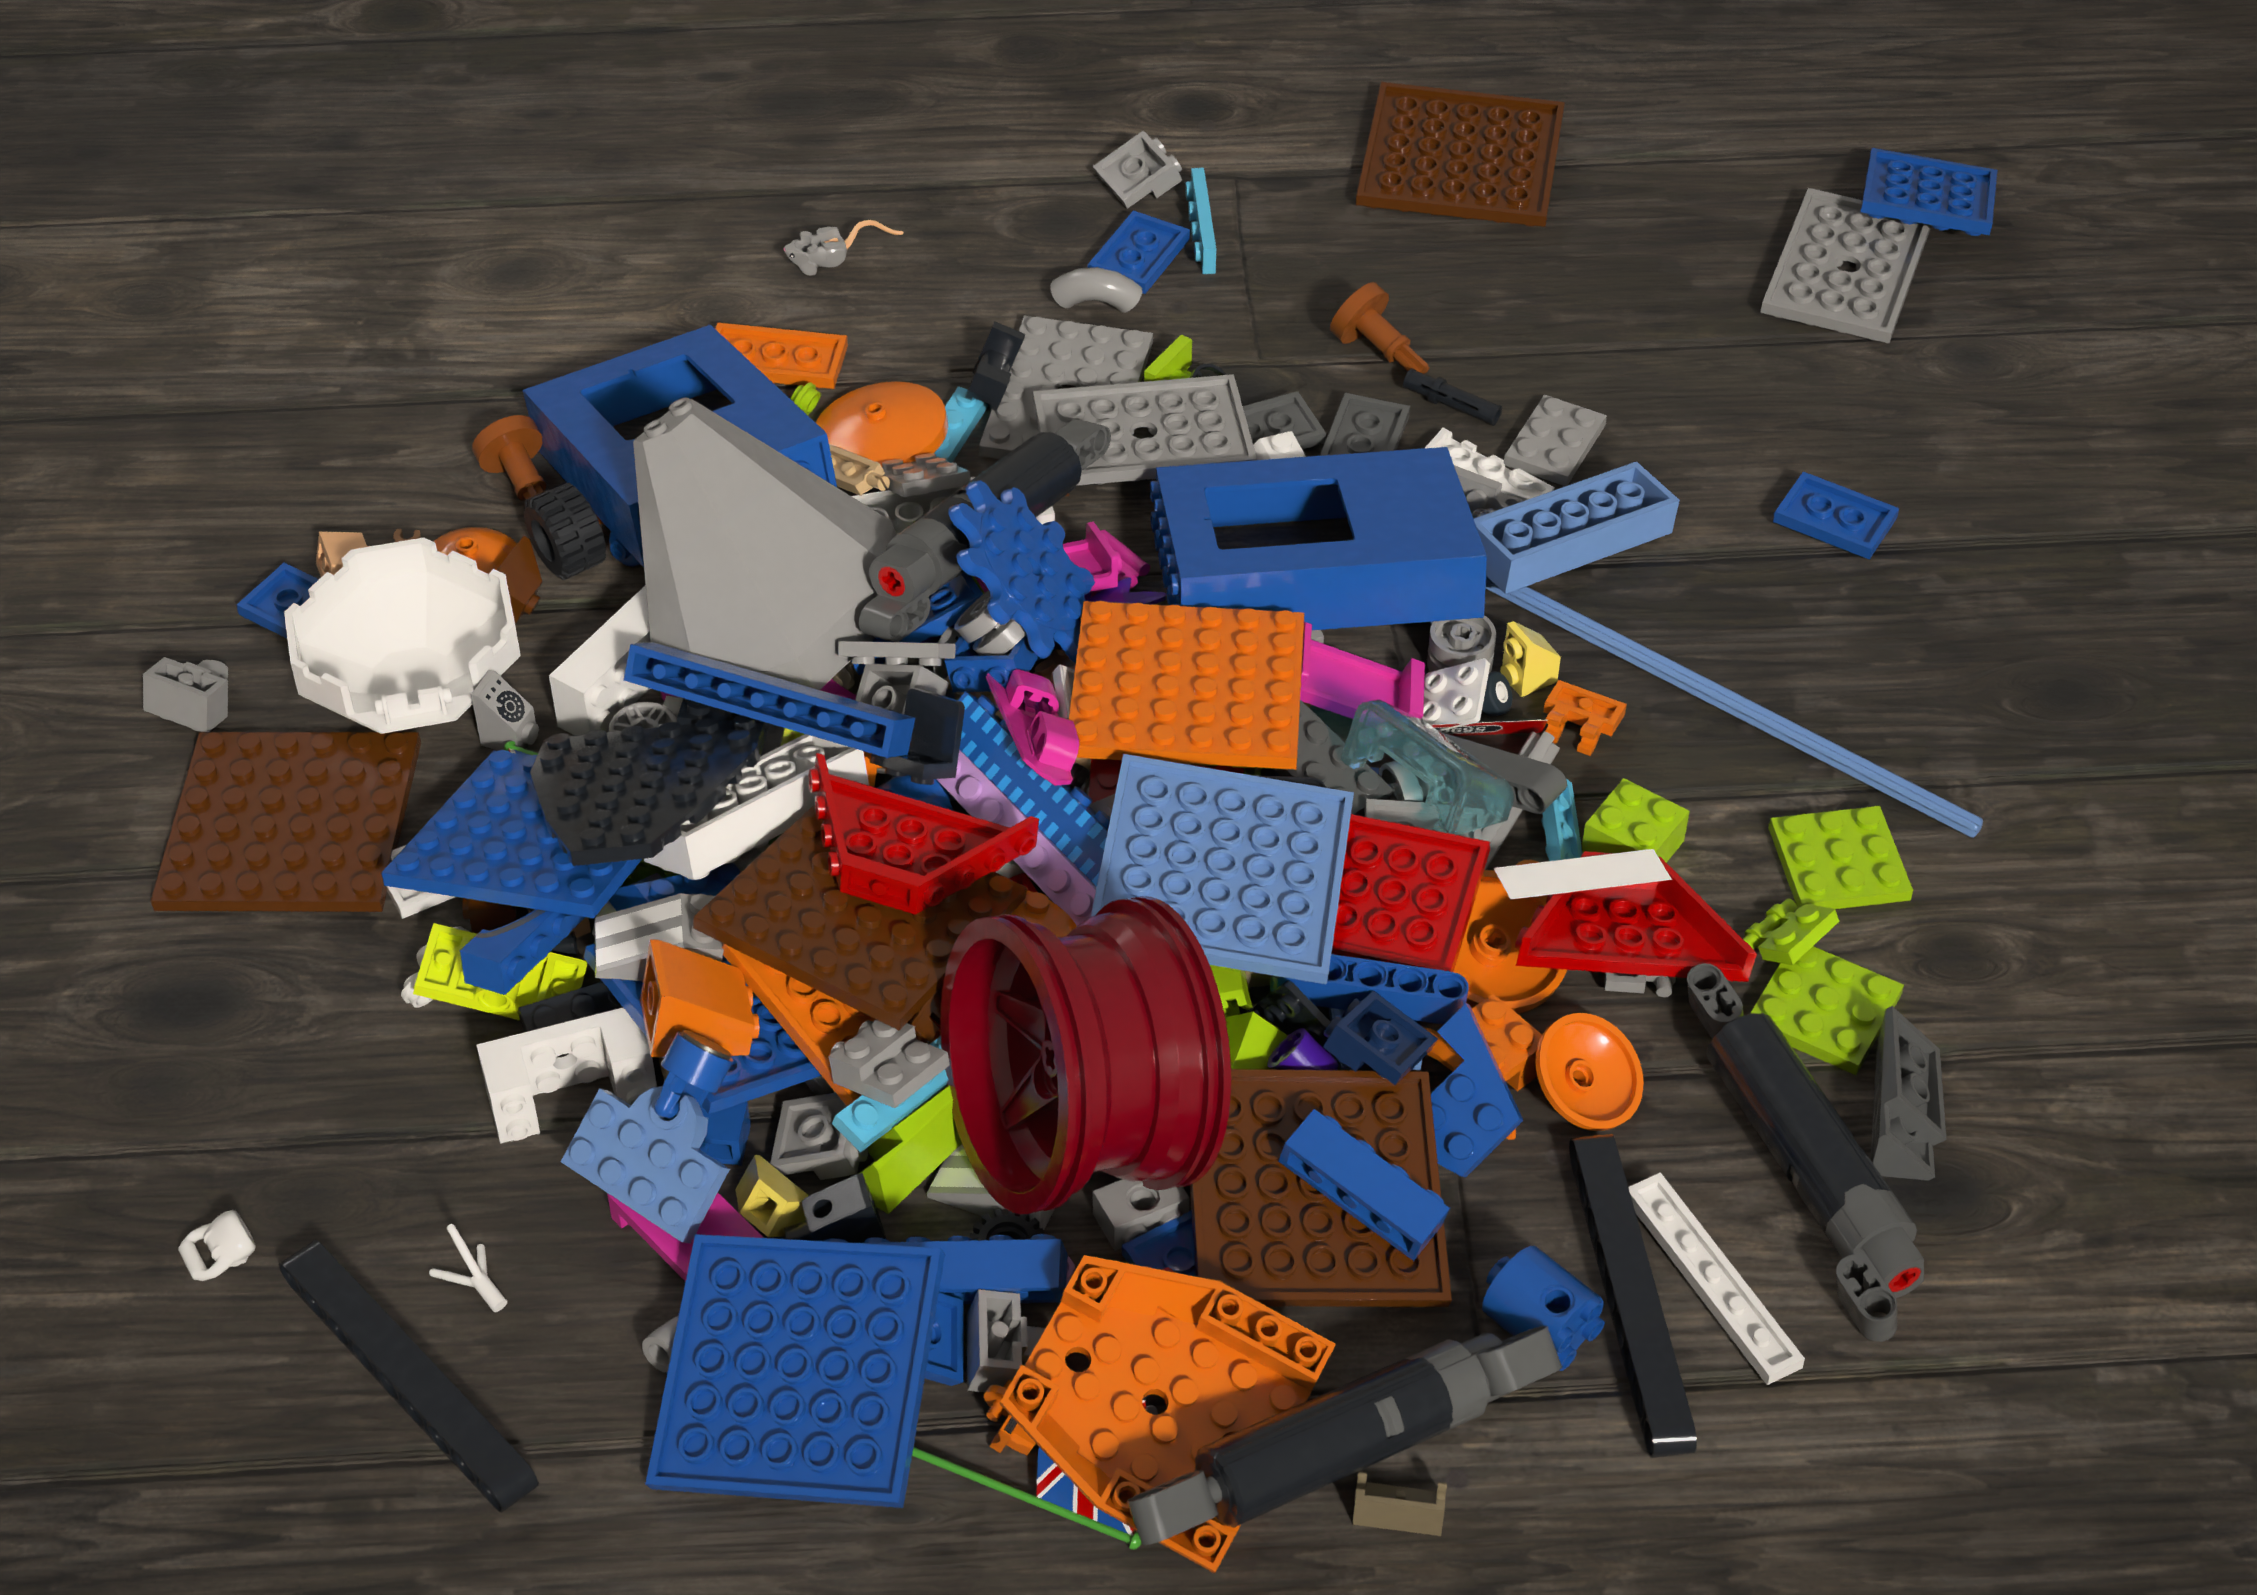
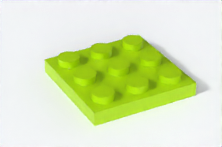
[1768,806,1913,909]
[1750,946,1904,1075]

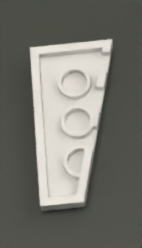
[1425,428,1555,501]

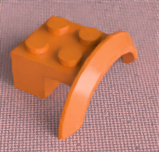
[1423,994,1542,1140]

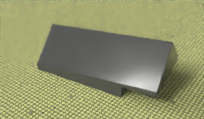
[1871,1006,1947,1181]

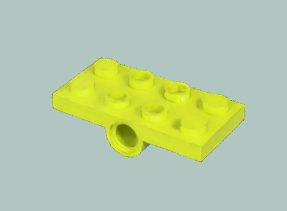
[413,923,588,1020]

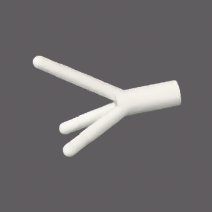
[429,1224,507,1312]

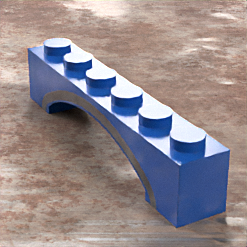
[460,867,636,995]

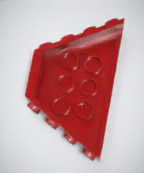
[808,753,1039,915]
[1514,851,1757,982]

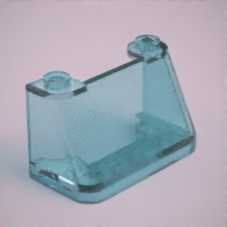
[1340,699,1514,835]

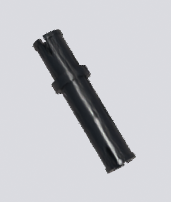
[1403,368,1502,426]

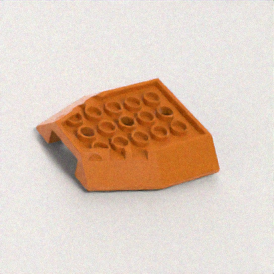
[1000,1255,1336,1574]

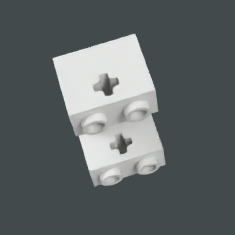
[476,1008,657,1144]

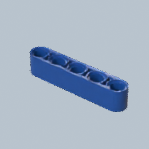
[1270,954,1469,1025]

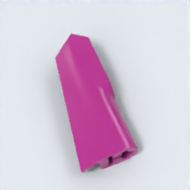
[986,669,1079,786]

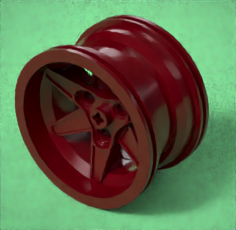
[941,896,1231,1214]

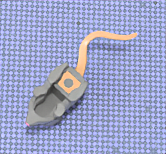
[784,220,903,276]

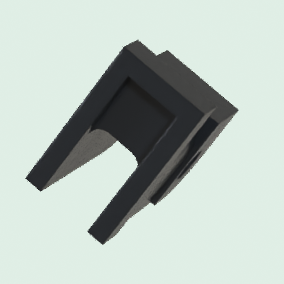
[965,321,1025,411]

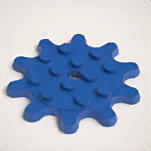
[948,480,1095,663]

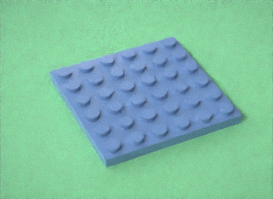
[1091,754,1354,984]

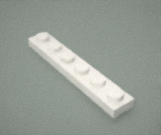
[1628,1172,1805,1385]

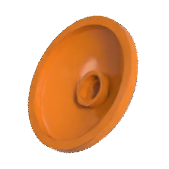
[433,527,517,574]
[1536,1013,1644,1131]

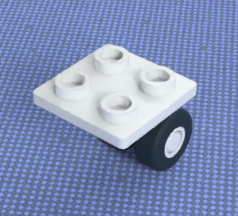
[1417,658,1512,732]

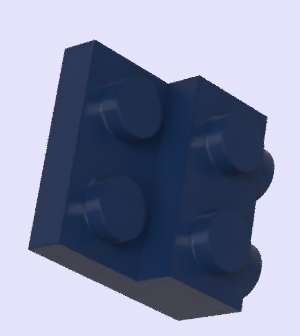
[1323,990,1438,1085]

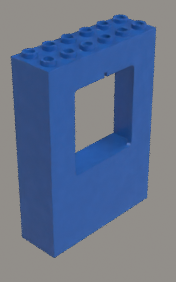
[523,325,837,567]
[1150,447,1487,630]

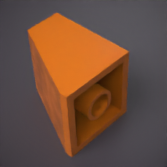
[640,939,760,1057]

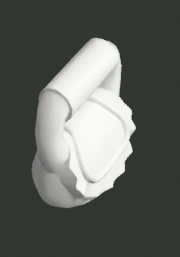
[178,1210,256,1281]

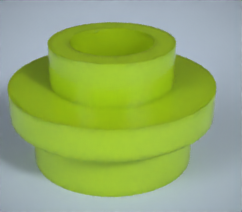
[791,382,821,415]

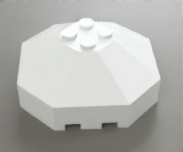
[284,538,521,734]

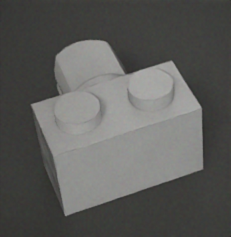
[143,657,228,732]
[966,1289,1046,1392]

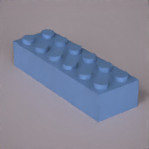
[1474,461,1680,594]

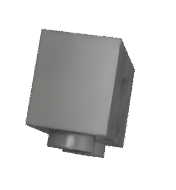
[1093,1179,1190,1251]

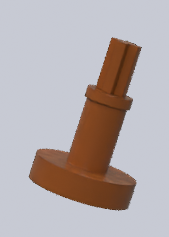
[1330,282,1430,374]
[472,415,546,501]

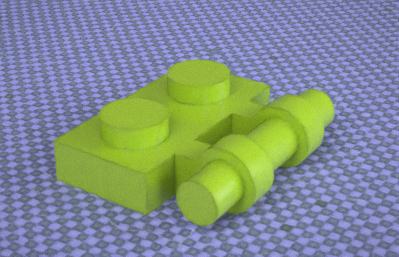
[1743,898,1839,965]

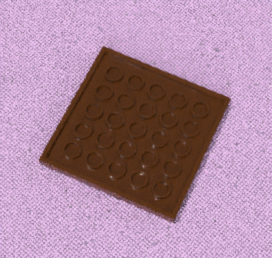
[1356,82,1565,227]
[151,732,421,912]
[693,804,1027,1031]
[1190,1069,1452,1307]

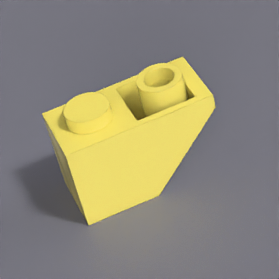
[1500,621,1561,697]
[735,1155,809,1237]

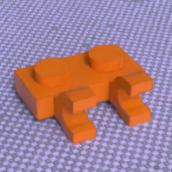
[1543,680,1627,756]

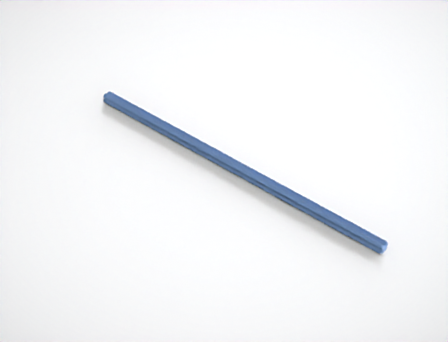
[1485,576,1983,838]

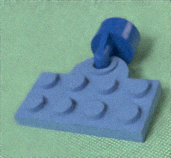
[561,1030,734,1244]

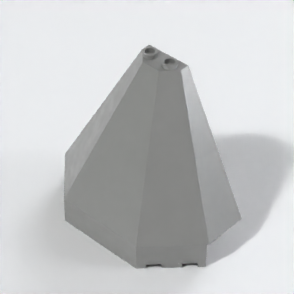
[633,398,897,690]

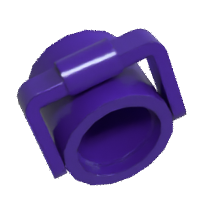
[1267,1028,1339,1070]

